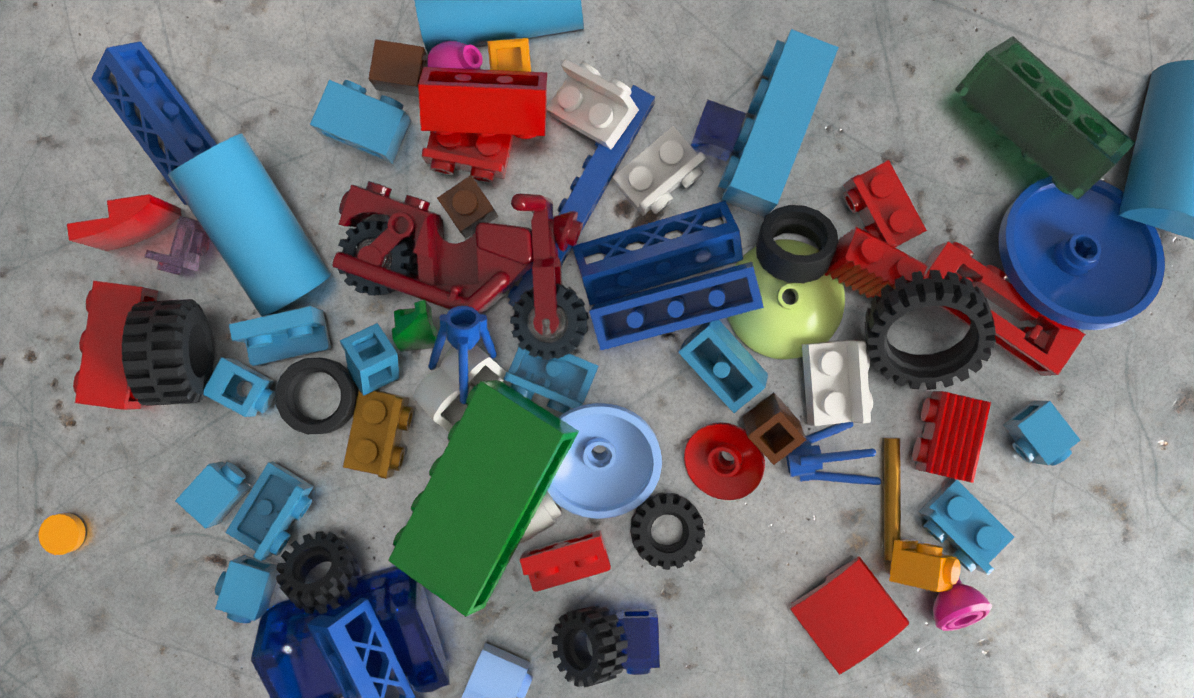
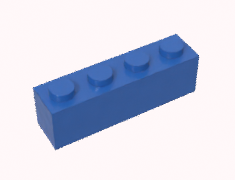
[589,262,764,350]

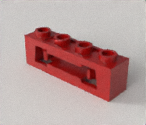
[923,241,1086,376]

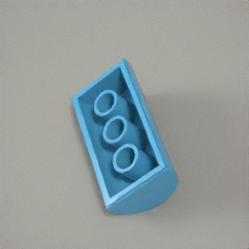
[414,0,584,55]
[1119,60,1194,240]
[168,133,332,317]

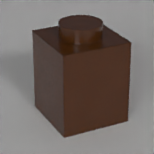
[368,39,428,97]
[437,175,499,239]
[742,392,806,465]

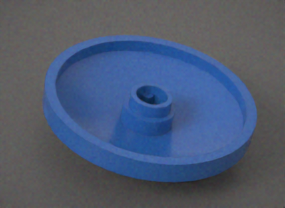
[999,174,1165,330]

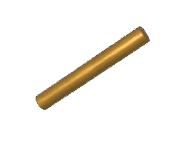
[884,438,901,561]

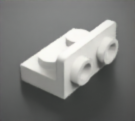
[547,59,639,150]
[612,126,706,216]
[802,340,873,426]

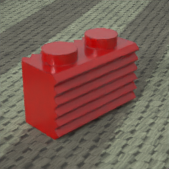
[825,227,927,299]
[912,391,991,483]

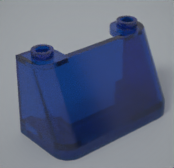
[251,566,450,698]

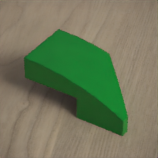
[392,300,438,352]

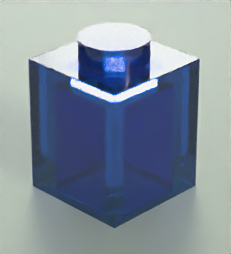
[690,99,746,162]
[616,609,660,675]

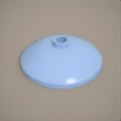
[548,403,662,519]

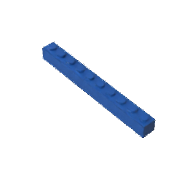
[507,85,655,316]

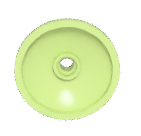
[727,239,845,359]

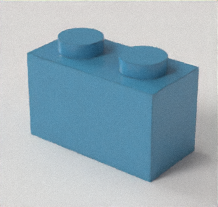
[310,80,411,164]
[678,320,768,413]

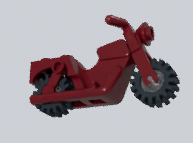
[332,181,589,360]

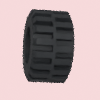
[122,299,214,406]

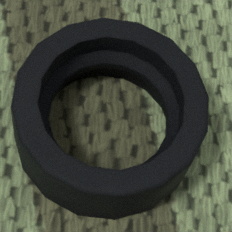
[756,205,838,284]
[275,357,358,435]

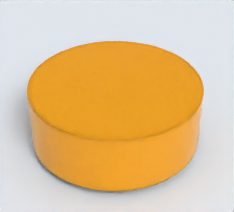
[38,513,86,555]

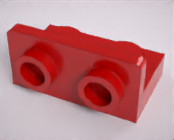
[421,131,513,183]
[843,160,927,247]
[519,530,611,592]

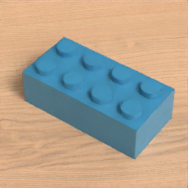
[718,29,839,218]

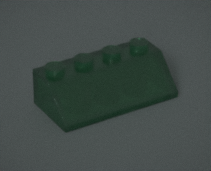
[954,36,1135,200]

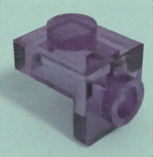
[144,216,211,276]

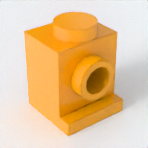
[889,539,960,592]

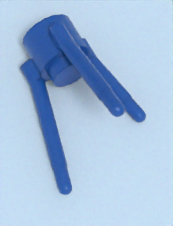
[428,306,497,404]
[786,422,881,485]

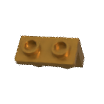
[343,390,413,479]

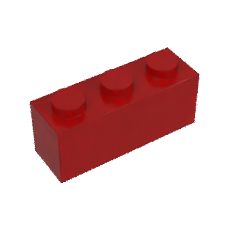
[418,67,547,139]
[73,280,158,410]

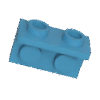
[229,306,331,366]
[918,478,1015,575]

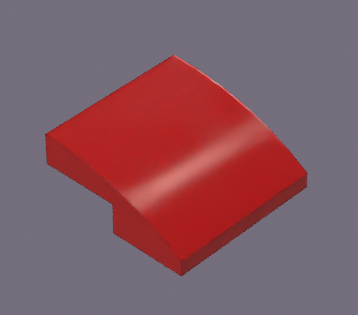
[67,194,182,251]
[790,556,909,675]

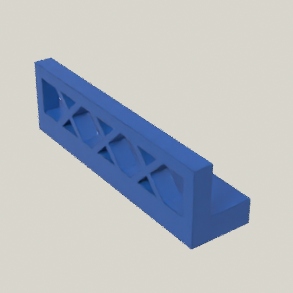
[91,41,217,205]
[572,201,743,306]
[307,598,416,698]

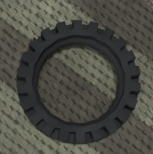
[864,270,996,390]

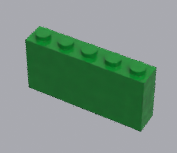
[388,380,579,617]

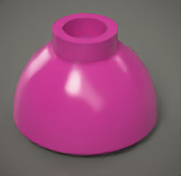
[428,41,483,69]
[933,578,992,631]

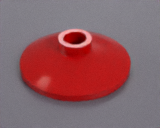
[684,422,765,500]

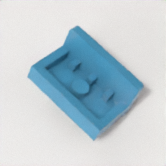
[503,347,599,413]
[225,461,314,561]

